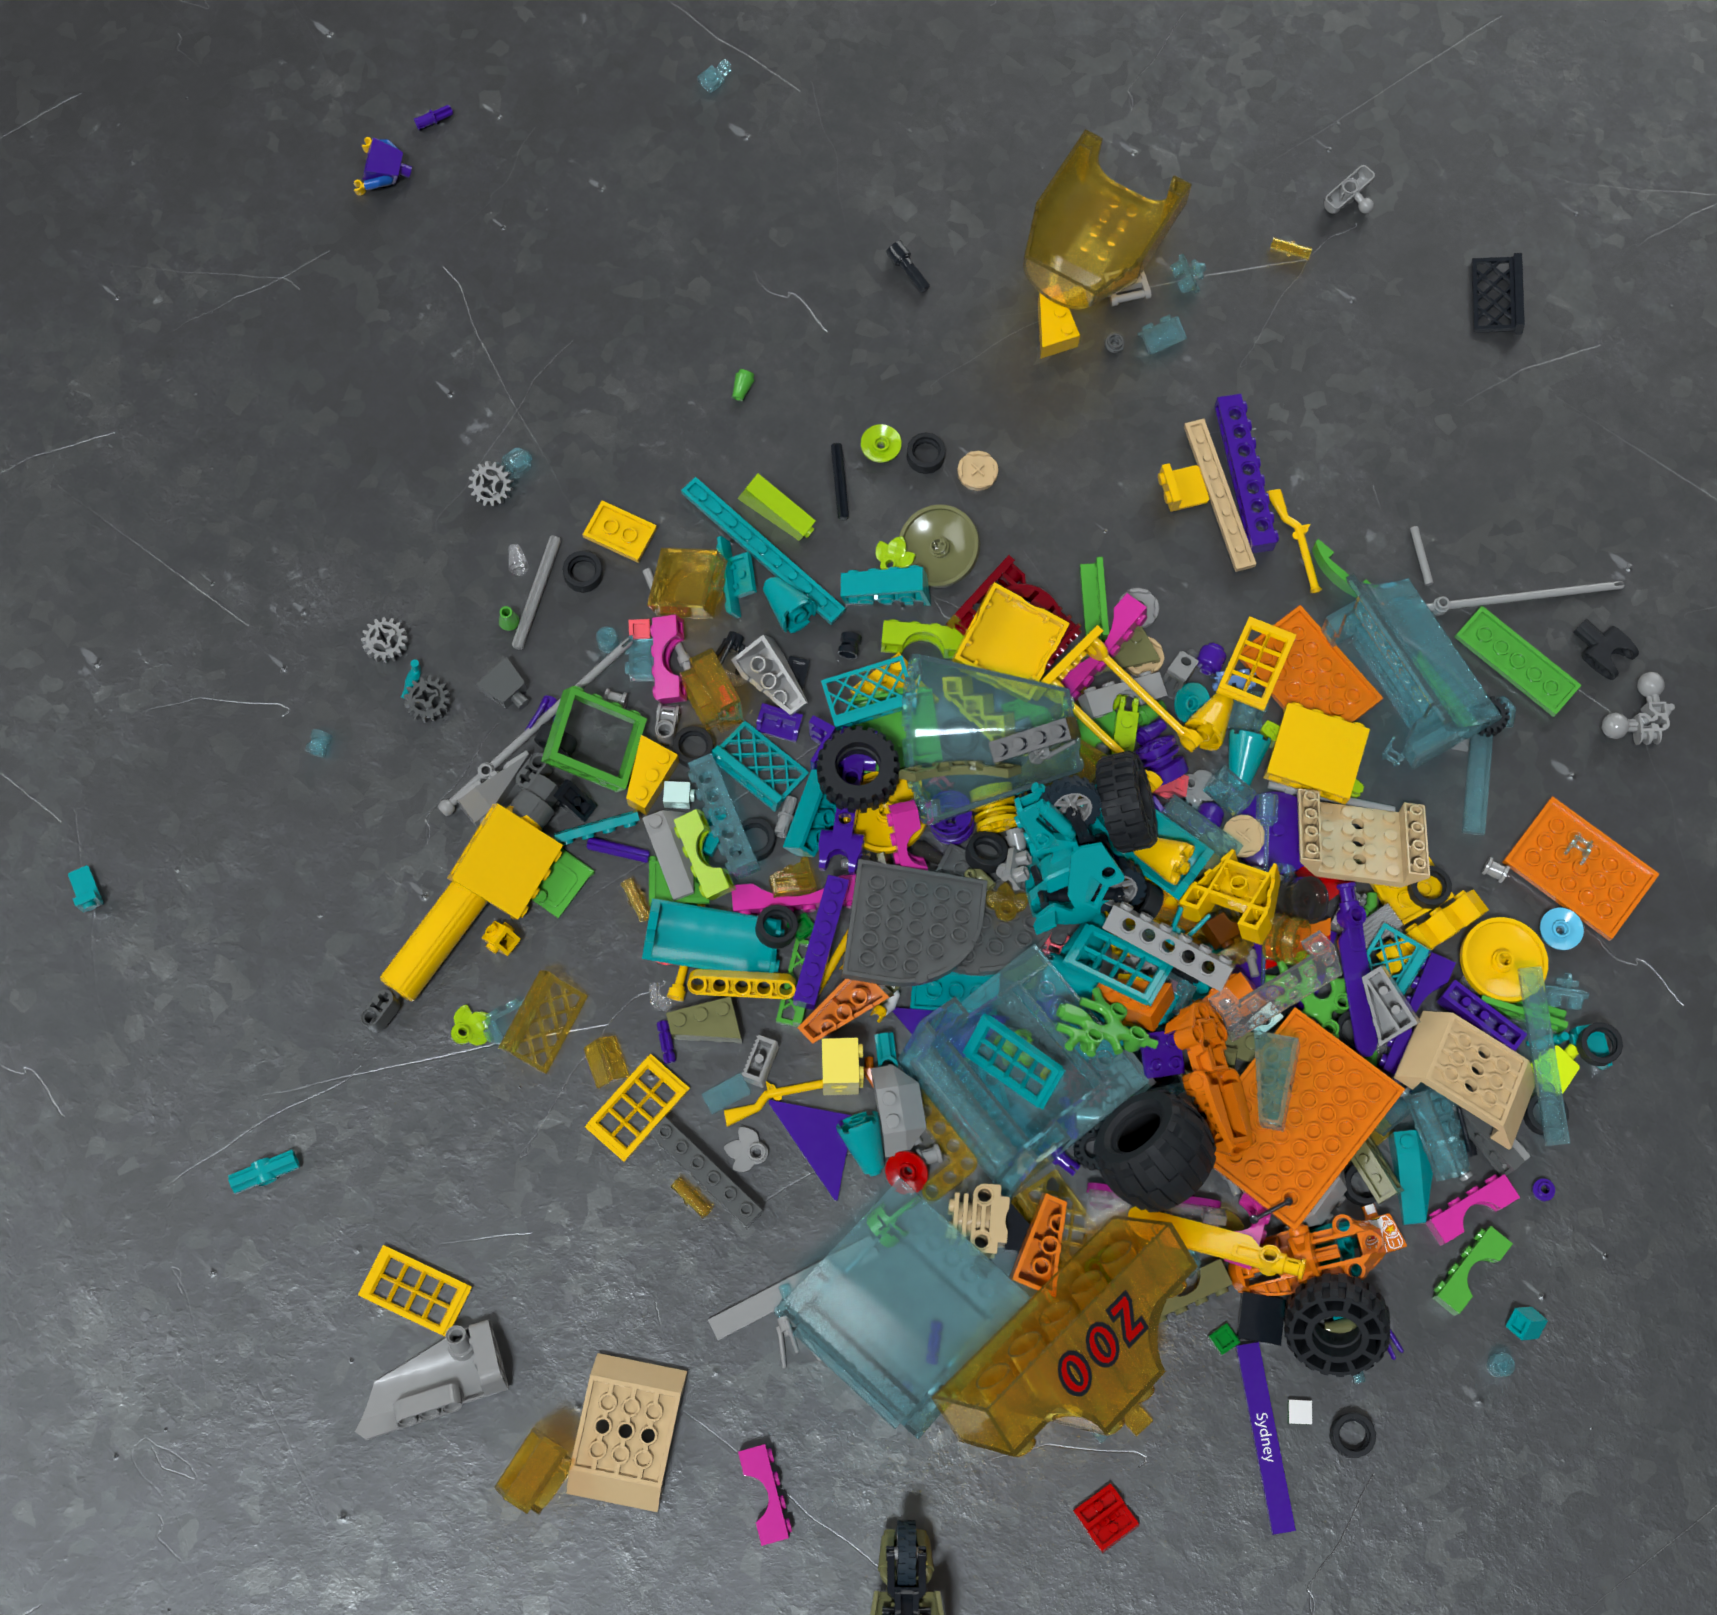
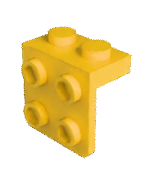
[1158,463,1209,512]

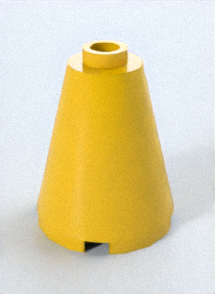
[1184,693,1234,751]

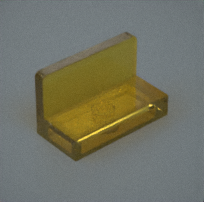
[584,1036,629,1088]

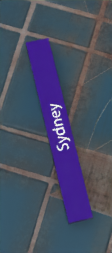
[1235,1342,1296,1535]

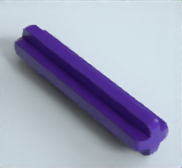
[587,837,650,863]

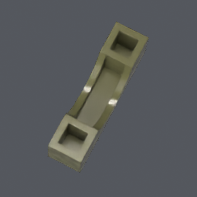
[1136,1259,1233,1325]

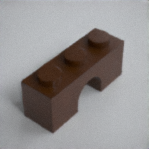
[1201,912,1243,951]

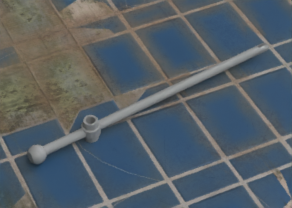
[1382,581,1625,620]
[438,638,633,816]

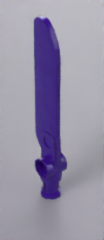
[1337,882,1378,1058]

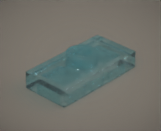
[701,1073,751,1115]

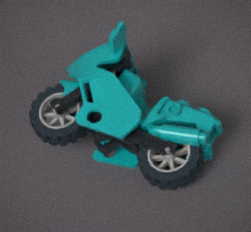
[1014,775,1147,935]

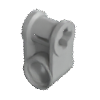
[655,703,680,746]

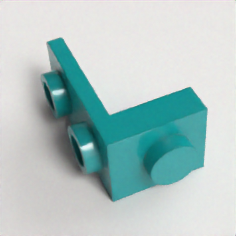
[68,865,104,913]

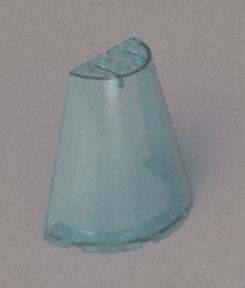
[902,654,1084,825]

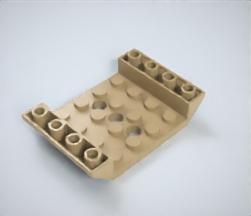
[1297,788,1430,888]
[1393,1011,1537,1150]
[566,1353,688,1512]

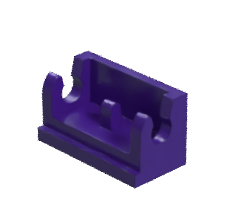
[756,703,803,743]

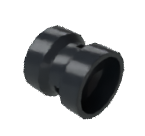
[837,631,862,659]

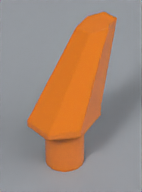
[863,1057,875,1088]

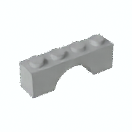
[1078,671,1168,720]

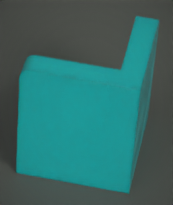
[1506,1307,1548,1340]

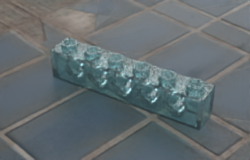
[687,753,761,880]

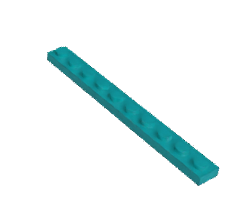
[681,477,846,625]

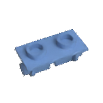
[1210,668,1256,691]

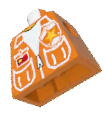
[1357,1204,1407,1256]

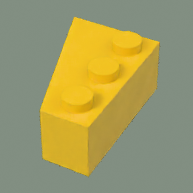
[626,735,679,816]

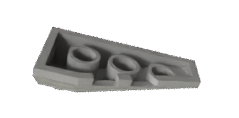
[731,635,808,715]
[456,750,530,828]
[642,810,694,901]

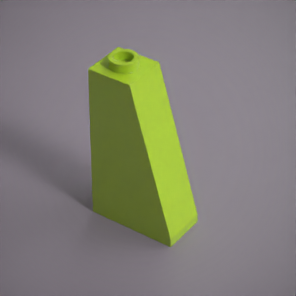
[737,473,816,541]

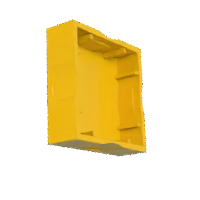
[951,582,1070,701]

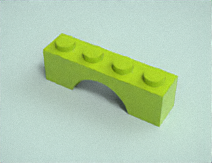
[881,619,964,659]
[674,809,736,900]

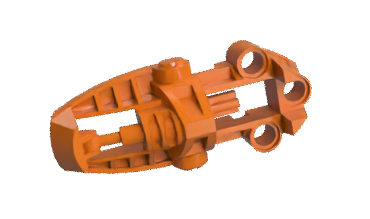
[1164,1002,1253,1157]
[1228,1214,1387,1296]

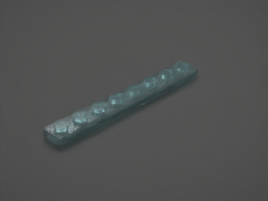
[1517,966,1570,1146]

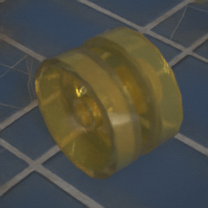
[1262,913,1311,966]

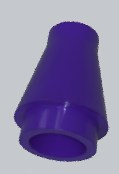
[1136,719,1167,746]

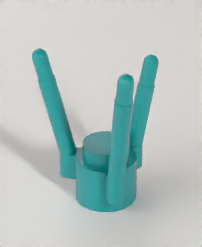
[1165,893,1211,946]

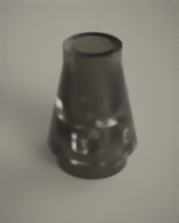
[910,839,944,865]

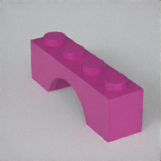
[650,614,687,704]
[886,800,928,871]
[1426,1174,1520,1246]
[1224,1191,1271,1270]
[738,1444,792,1546]

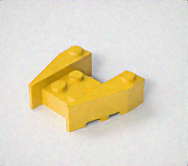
[1179,849,1281,945]

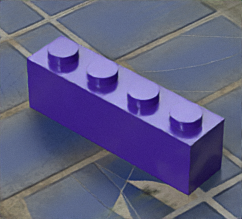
[1436,980,1528,1051]

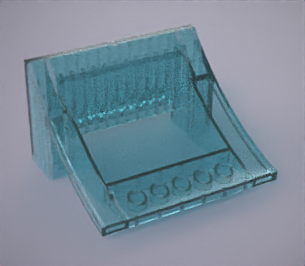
[1321,573,1502,770]
[897,944,1150,1198]
[777,1178,1037,1439]

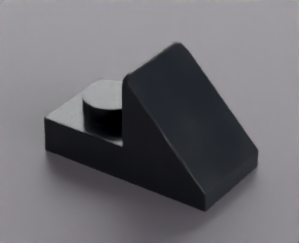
[553,779,597,822]

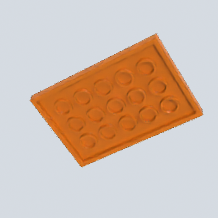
[1239,605,1383,723]
[1502,796,1659,941]

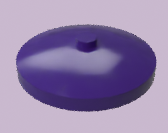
[1236,792,1304,876]

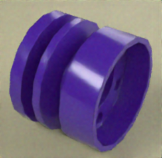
[1135,735,1189,786]
[927,792,975,845]

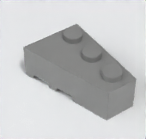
[1362,965,1421,1046]

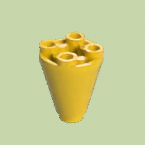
[1133,838,1195,885]

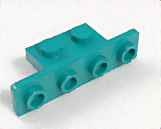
[716,536,757,618]

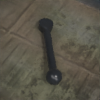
[1249,1197,1293,1224]

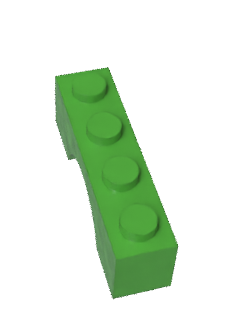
[1432,1226,1513,1316]

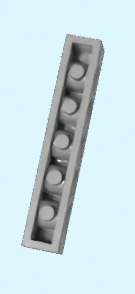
[1102,901,1236,992]

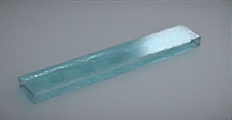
[1462,712,1495,836]

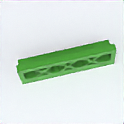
[1079,557,1109,642]
[776,939,809,1027]
[1477,993,1568,1033]

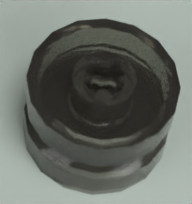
[1275,876,1329,925]

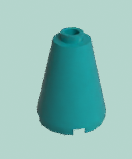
[763,577,817,633]
[1228,729,1272,790]
[1059,913,1107,972]
[1038,951,1099,998]
[836,1111,885,1176]

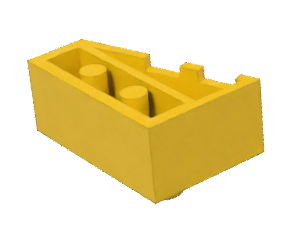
[1038,284,1080,359]

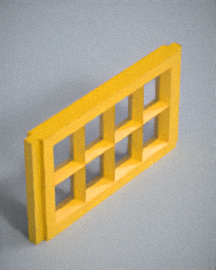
[1216,616,1296,711]
[585,1054,690,1162]
[358,1245,473,1336]

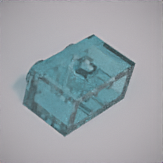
[1202,765,1257,817]

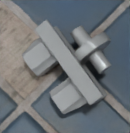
[996,847,1032,891]

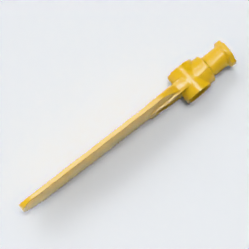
[1128,1206,1306,1280]

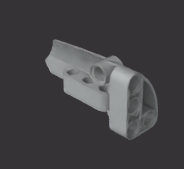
[355,1319,509,1440]

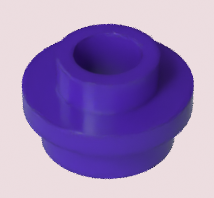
[1532,1179,1555,1201]

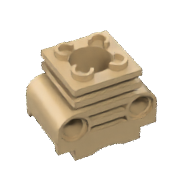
[946,1184,1010,1259]

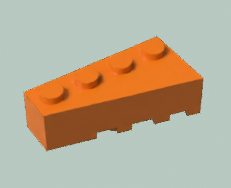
[1009,1193,1067,1297]

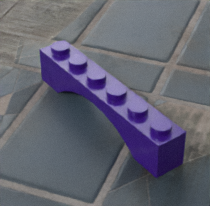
[793,875,849,1010]
[1378,952,1456,1084]

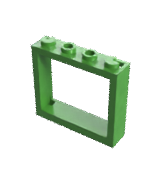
[541,686,647,792]

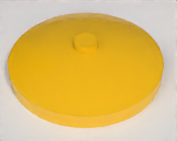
[843,771,929,854]
[1460,917,1548,1004]

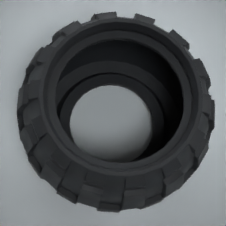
[1093,1089,1217,1212]

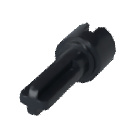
[886,240,930,293]

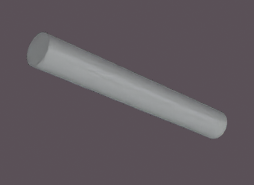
[1410,526,1433,586]

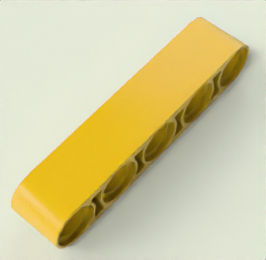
[687,969,796,999]

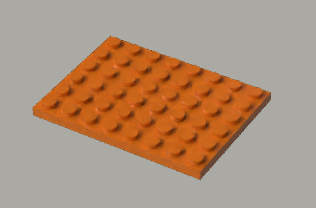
[1205,1007,1405,1231]

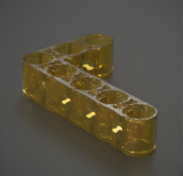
[920,1087,977,1204]

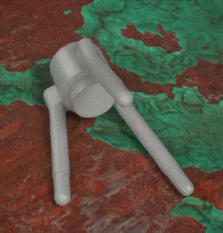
[1028,724,1076,764]
[776,1314,822,1368]

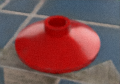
[885,1151,928,1194]

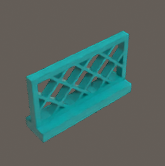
[821,655,918,731]
[711,720,809,812]
[1346,922,1432,995]

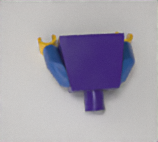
[353,137,412,196]

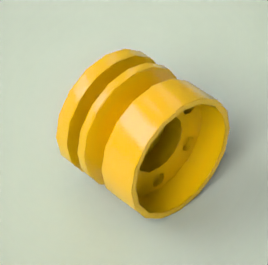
[969,784,1017,833]

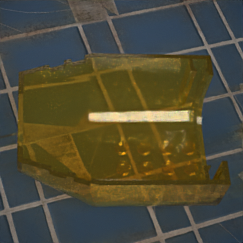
[1023,129,1192,310]

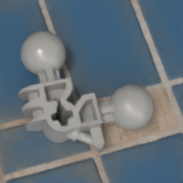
[1601,671,1675,745]

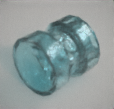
[596,626,619,653]
[305,729,332,757]
[1486,1353,1515,1378]

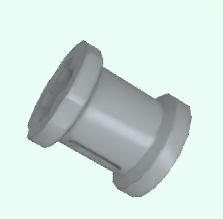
[603,688,628,709]
[1481,857,1510,883]
[915,1144,943,1165]

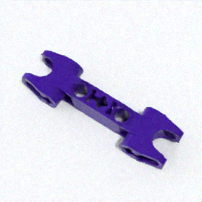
[818,726,878,875]

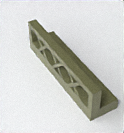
[1351,1136,1404,1204]

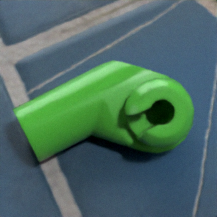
[1363,892,1378,918]

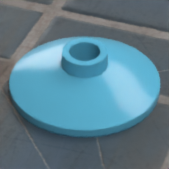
[1540,908,1584,950]

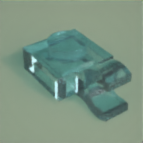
[697,59,732,93]

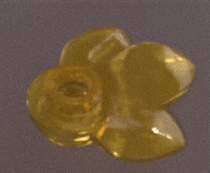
[986,882,1028,922]

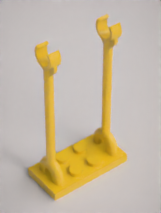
[1032,625,1204,793]

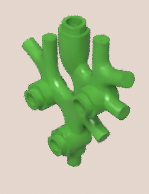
[1264,951,1349,1039]
[1055,987,1158,1057]

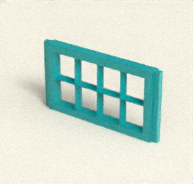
[1063,923,1173,1006]
[962,1013,1066,1110]

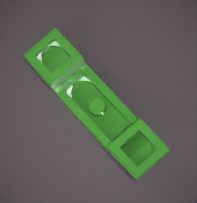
[1312,539,1382,603]

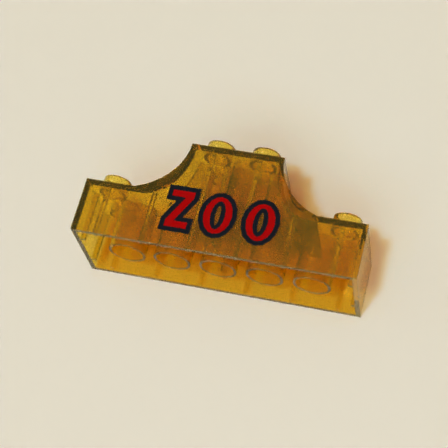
[931,1215,1198,1457]

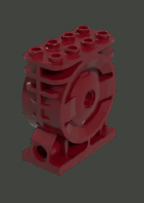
[946,555,1082,672]

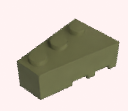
[666,996,742,1044]

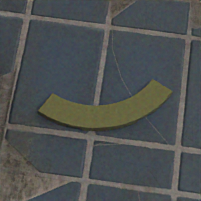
[899,760,1021,782]

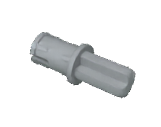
[774,796,797,838]

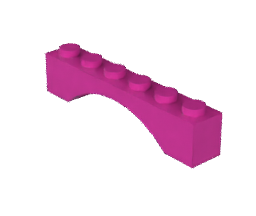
[1061,593,1147,705]
[732,874,856,915]

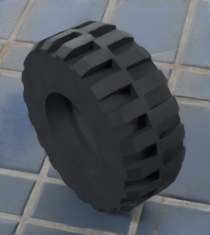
[1096,751,1158,853]
[1284,1273,1390,1377]

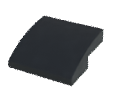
[1237,1292,1286,1346]

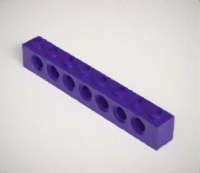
[1214,394,1279,553]

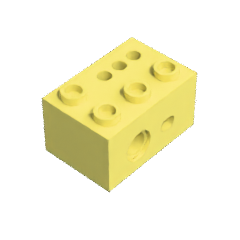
[822,1038,864,1095]

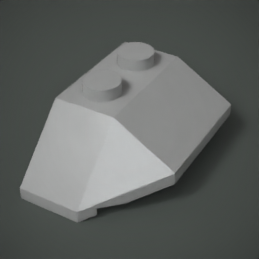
[871,1065,927,1158]
[1283,1170,1347,1231]

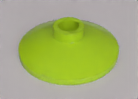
[861,424,902,463]

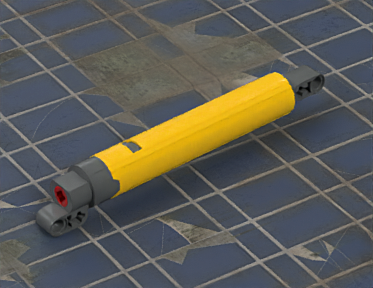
[360,752,559,1033]

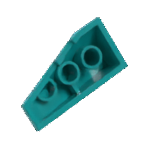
[1387,1130,1436,1225]

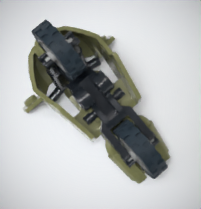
[870,1520,944,1615]

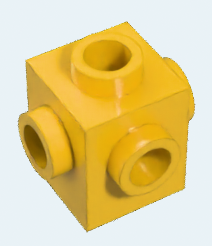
[481,921,521,956]

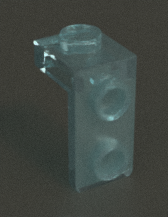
[1151,967,1197,1015]
[482,999,525,1045]

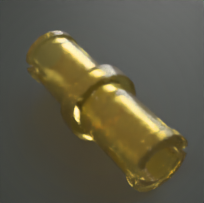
[1270,237,1312,260]
[621,878,650,922]
[671,1177,712,1219]

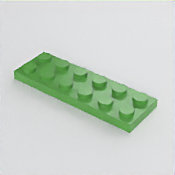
[1454,606,1581,717]

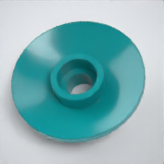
[1174,682,1210,723]

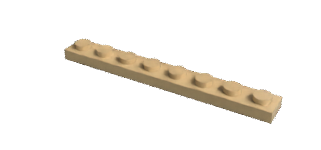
[1184,419,1256,572]

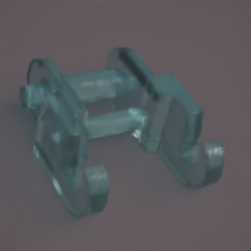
[1382,736,1411,767]
[1563,833,1594,865]

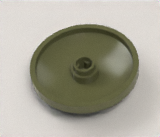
[899,504,980,588]

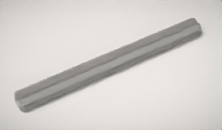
[512,535,561,650]

